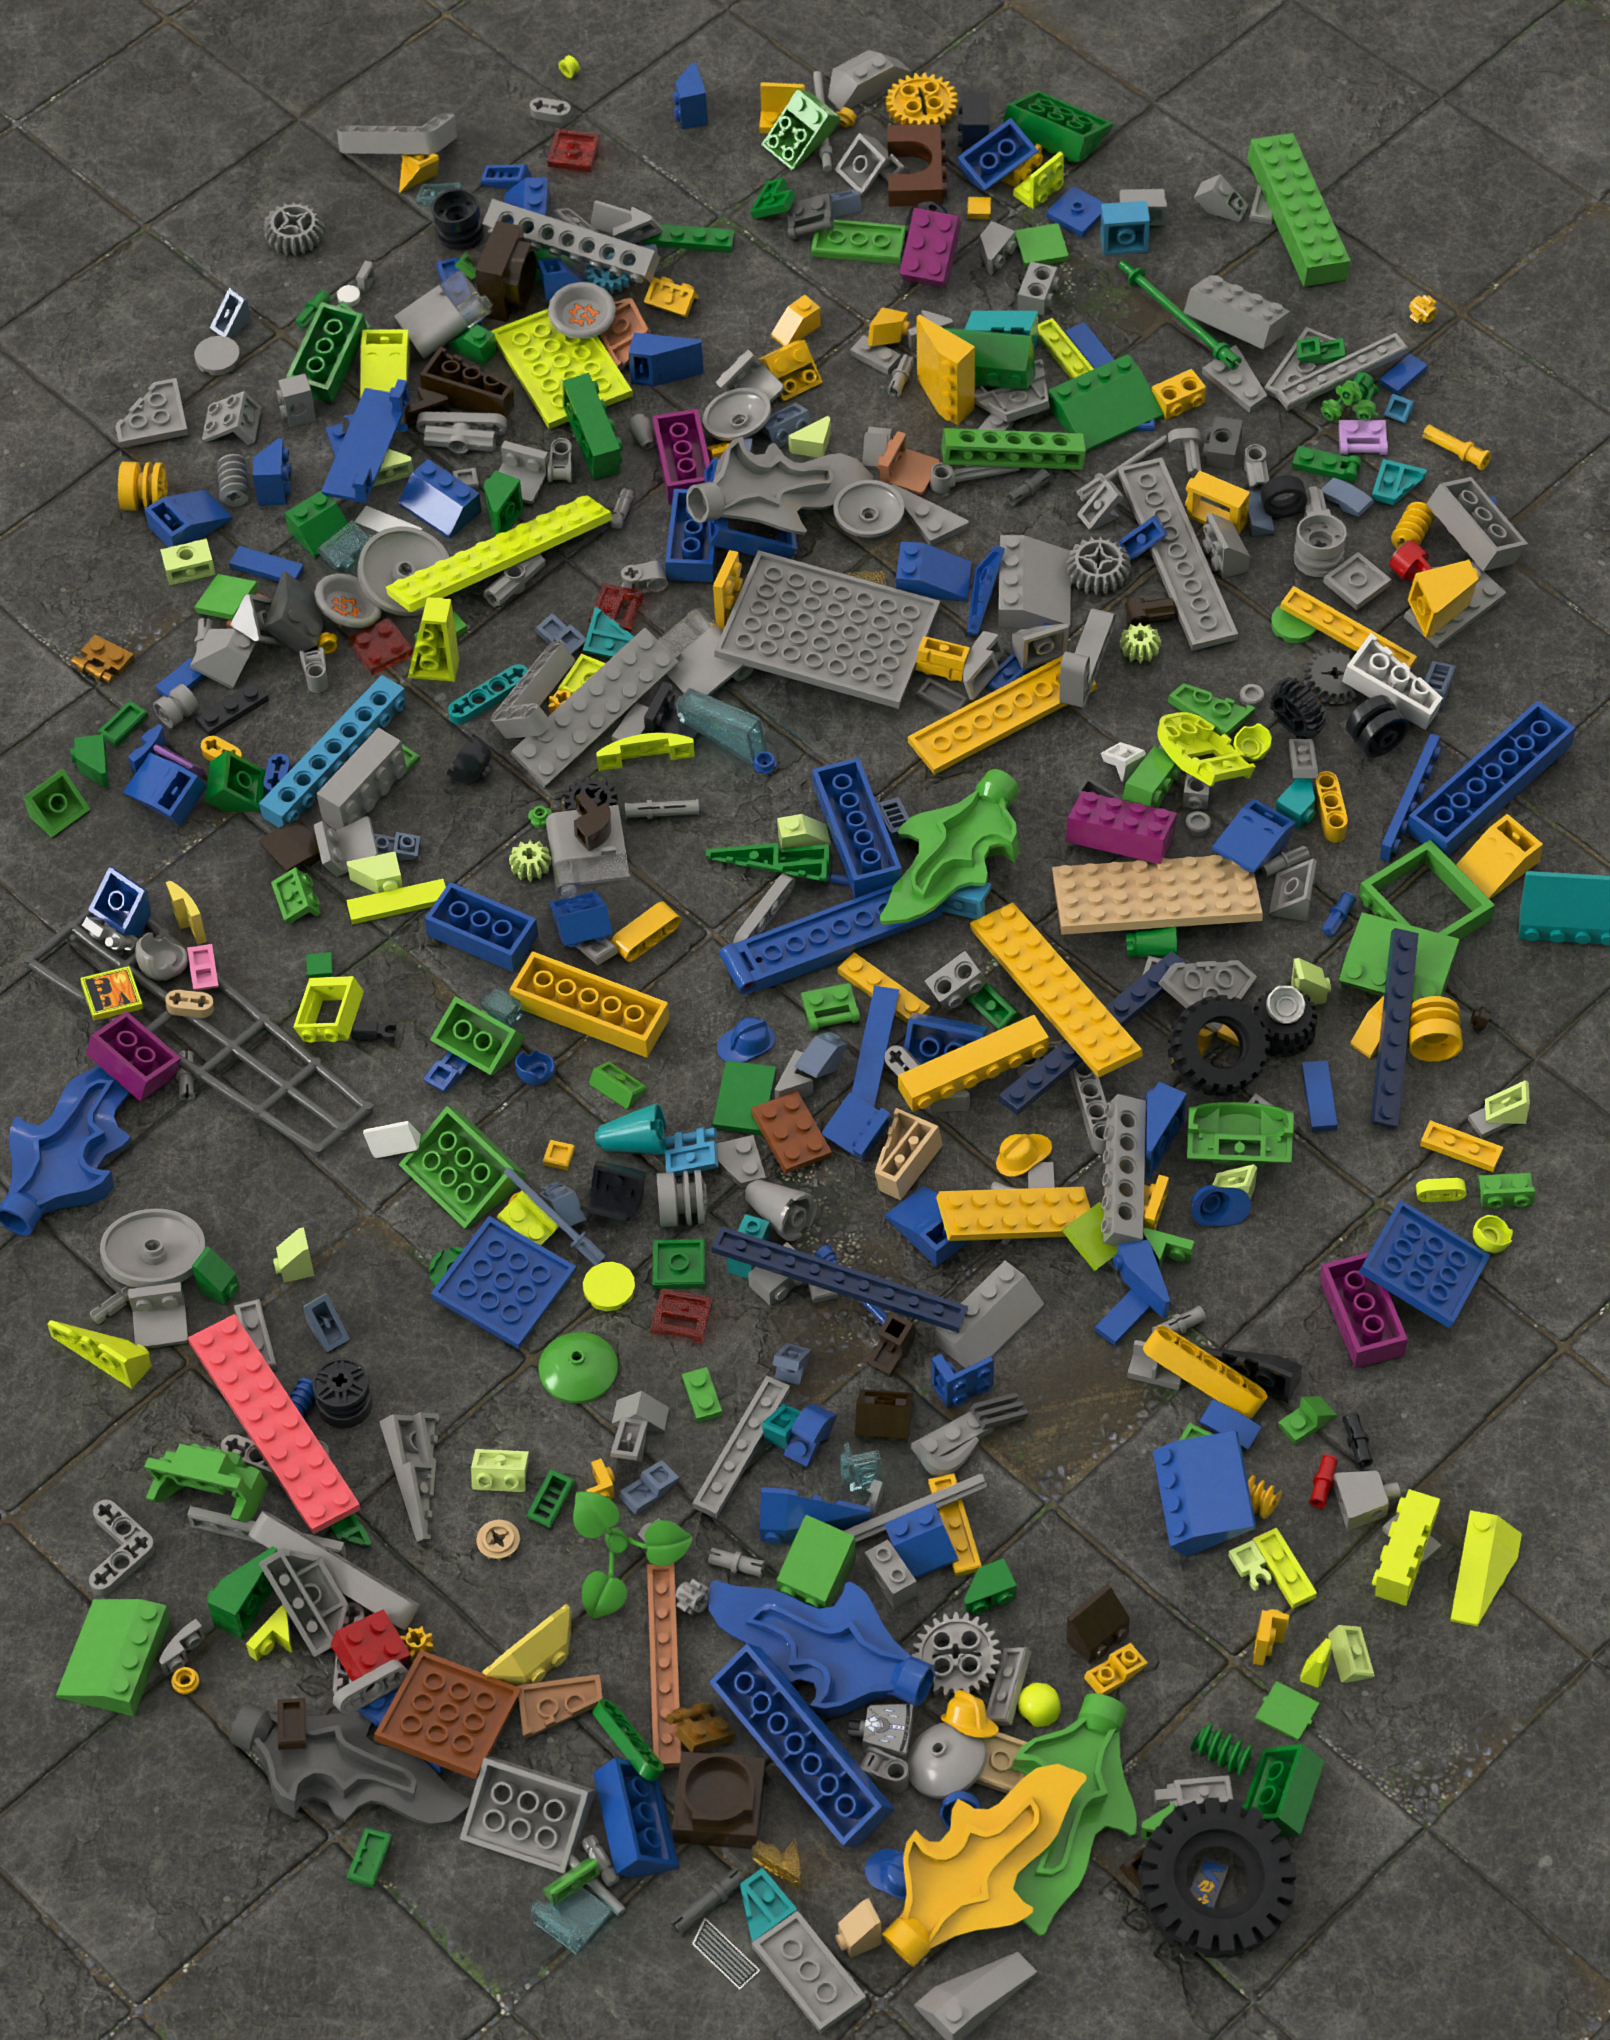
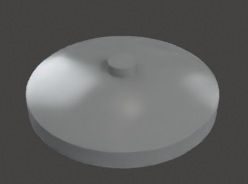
[357,526,450,616]
[100,1209,205,1288]

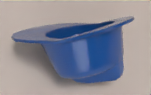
[717,1017,775,1062]
[1191,1185,1251,1226]
[865,1848,907,1901]

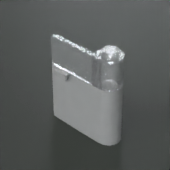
[394,270,493,359]
[658,608,754,706]
[546,805,630,899]

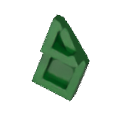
[329,1513,372,1547]

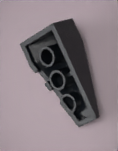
[1198,1346,1302,1404]

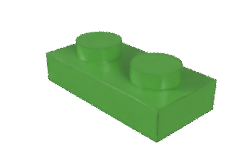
[682,1367,723,1424]

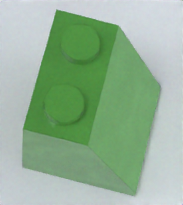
[777,1515,856,1609]

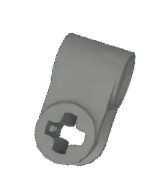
[548,438,573,483]
[621,561,668,597]
[299,647,329,693]
[860,1746,910,1793]

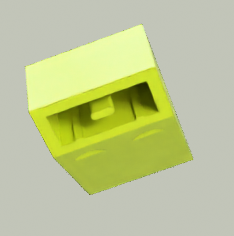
[360,330,411,399]

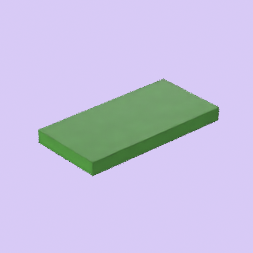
[811,219,906,265]

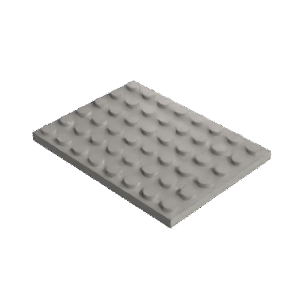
[714,550,940,709]

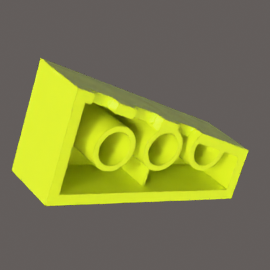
[408,597,460,682]
[1372,1489,1440,1606]

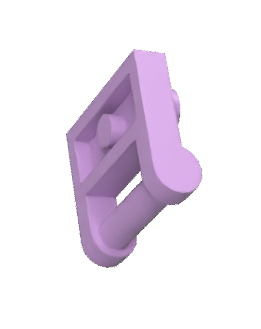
[1338,420,1388,455]

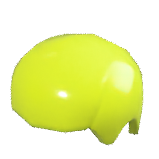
[1233,723,1272,762]
[1473,1215,1513,1254]
[1017,1683,1061,1727]

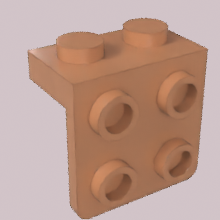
[877,431,939,495]

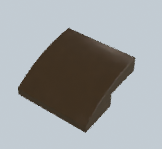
[258,820,321,873]

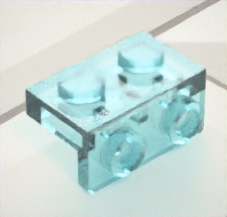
[317,520,373,571]
[839,1443,882,1492]

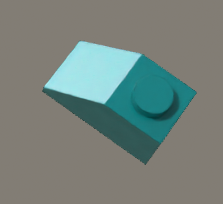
[1275,778,1315,829]

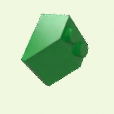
[483,470,524,536]
[285,490,353,559]
[205,750,266,812]

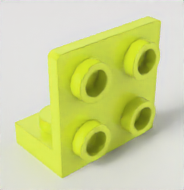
[1013,152,1064,209]

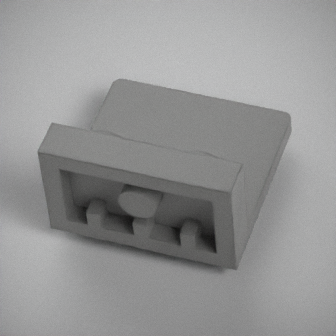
[1119,189,1167,226]
[202,391,262,445]
[499,441,549,504]
[314,816,379,877]
[128,1282,188,1349]

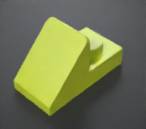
[246,1604,292,1662]

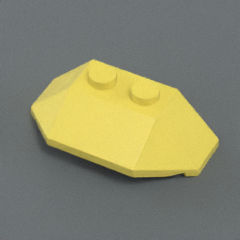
[482,1604,572,1686]

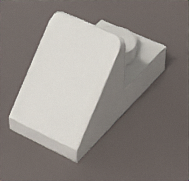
[1101,742,1146,782]

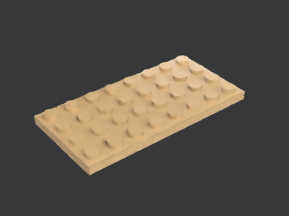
[1052,855,1263,935]

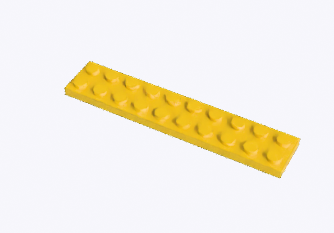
[970,902,1143,1078]

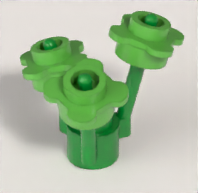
[1320,372,1378,423]

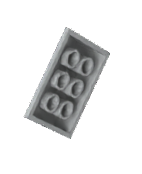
[998,535,1071,629]
[460,1756,596,1873]

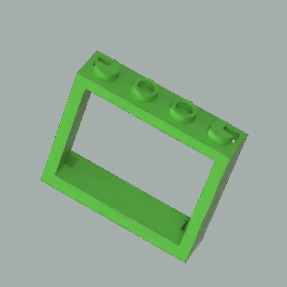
[1359,840,1495,940]

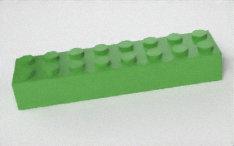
[1247,133,1351,287]

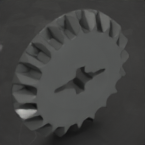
[1303,648,1361,704]

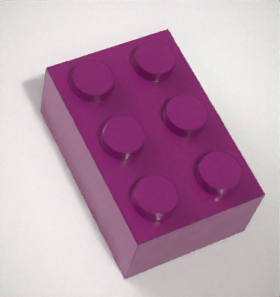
[899,208,962,289]
[86,1011,181,1101]

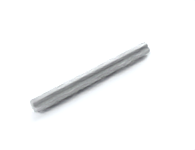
[844,1474,987,1543]

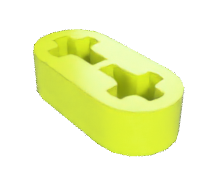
[1416,1178,1467,1202]

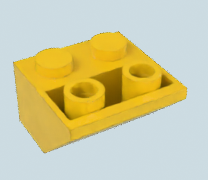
[758,340,823,402]

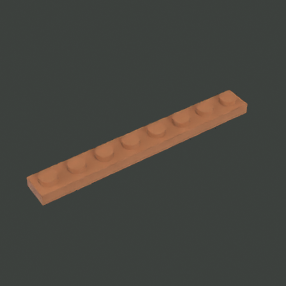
[647,1563,681,1769]

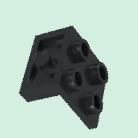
[644,681,708,742]

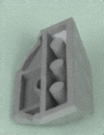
[828,50,912,112]
[259,1549,348,1657]

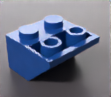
[537,257,587,301]
[253,438,292,506]

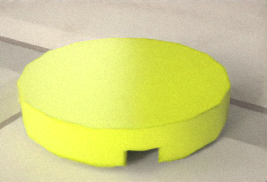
[583,1262,635,1311]

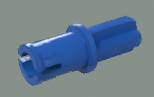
[1322,892,1356,936]

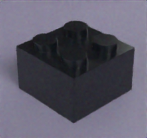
[958,92,990,153]

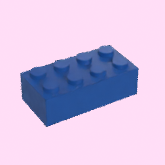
[665,489,718,582]
[425,882,538,972]

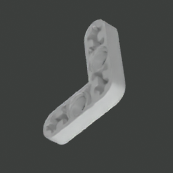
[89,1499,155,1596]

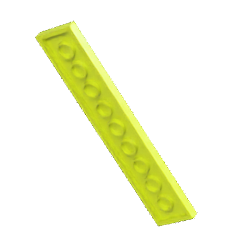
[386,495,613,613]

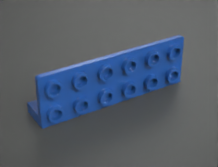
[322,379,410,503]

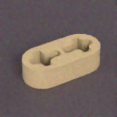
[165,990,214,1018]

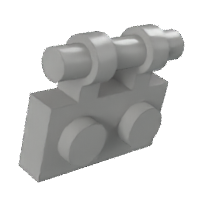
[82,917,139,951]

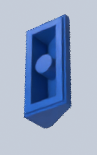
[1119,515,1168,562]

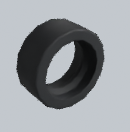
[1260,475,1308,518]

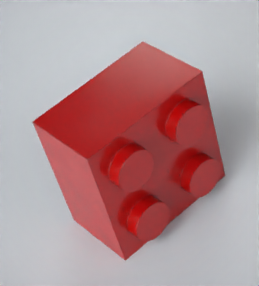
[330,1609,411,1682]

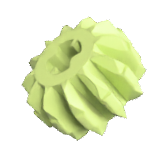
[1120,623,1161,664]
[509,839,552,883]

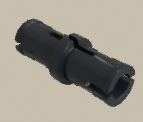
[1342,1413,1373,1468]

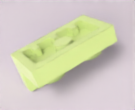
[471,1449,529,1492]

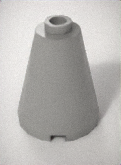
[745,1179,817,1241]

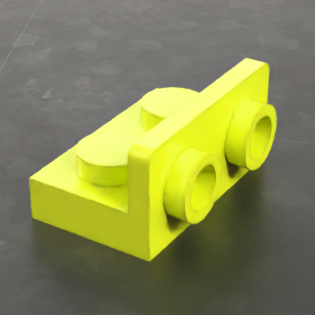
[497,1191,559,1245]

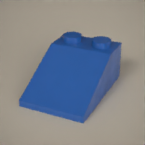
[896,541,972,601]
[548,890,613,947]
[1145,1082,1187,1179]

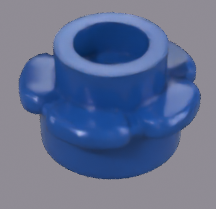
[753,751,777,774]

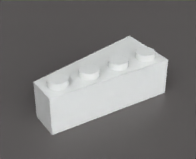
[1342,633,1443,730]

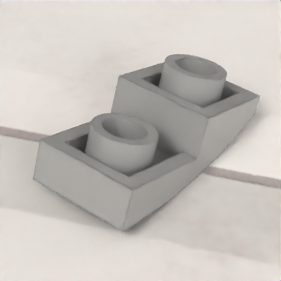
[159,1619,205,1677]

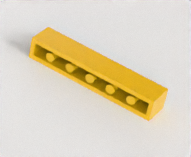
[898,1015,1049,1112]

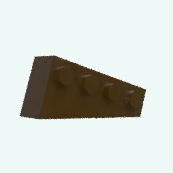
[420,346,514,418]

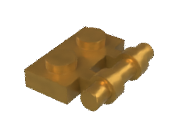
[71,634,135,684]
[666,1702,737,1752]

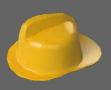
[996,1134,1052,1177]
[941,1690,999,1738]

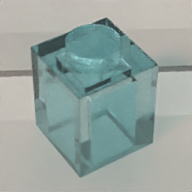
[481,987,522,1028]

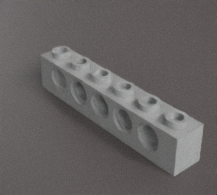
[1101,1094,1146,1246]

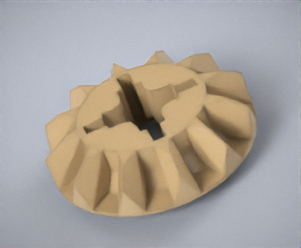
[477,1520,520,1561]

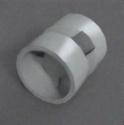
[153,684,199,728]

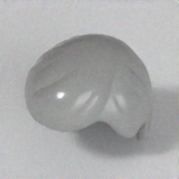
[135,932,188,981]

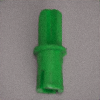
[295,290,331,328]

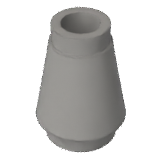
[628,414,656,450]

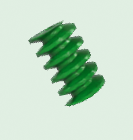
[1190,1722,1252,1778]

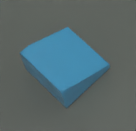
[1384,394,1416,423]

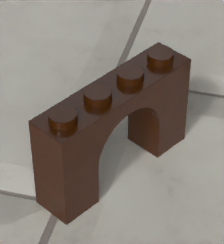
[887,124,947,207]

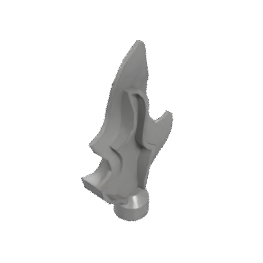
[686,436,874,535]

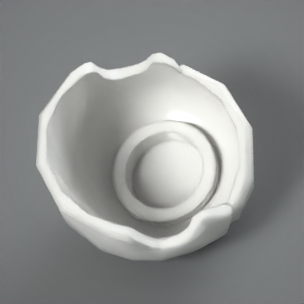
[1266,986,1306,1024]

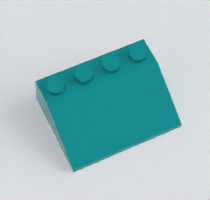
[1518,871,1610,946]

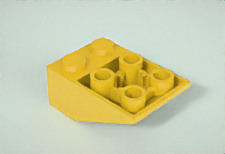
[1456,814,1543,900]

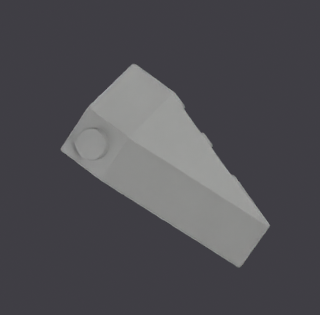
[914,1952,1037,2040]

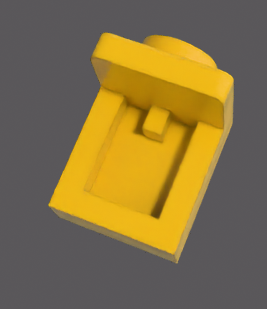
[586,1459,615,1499]

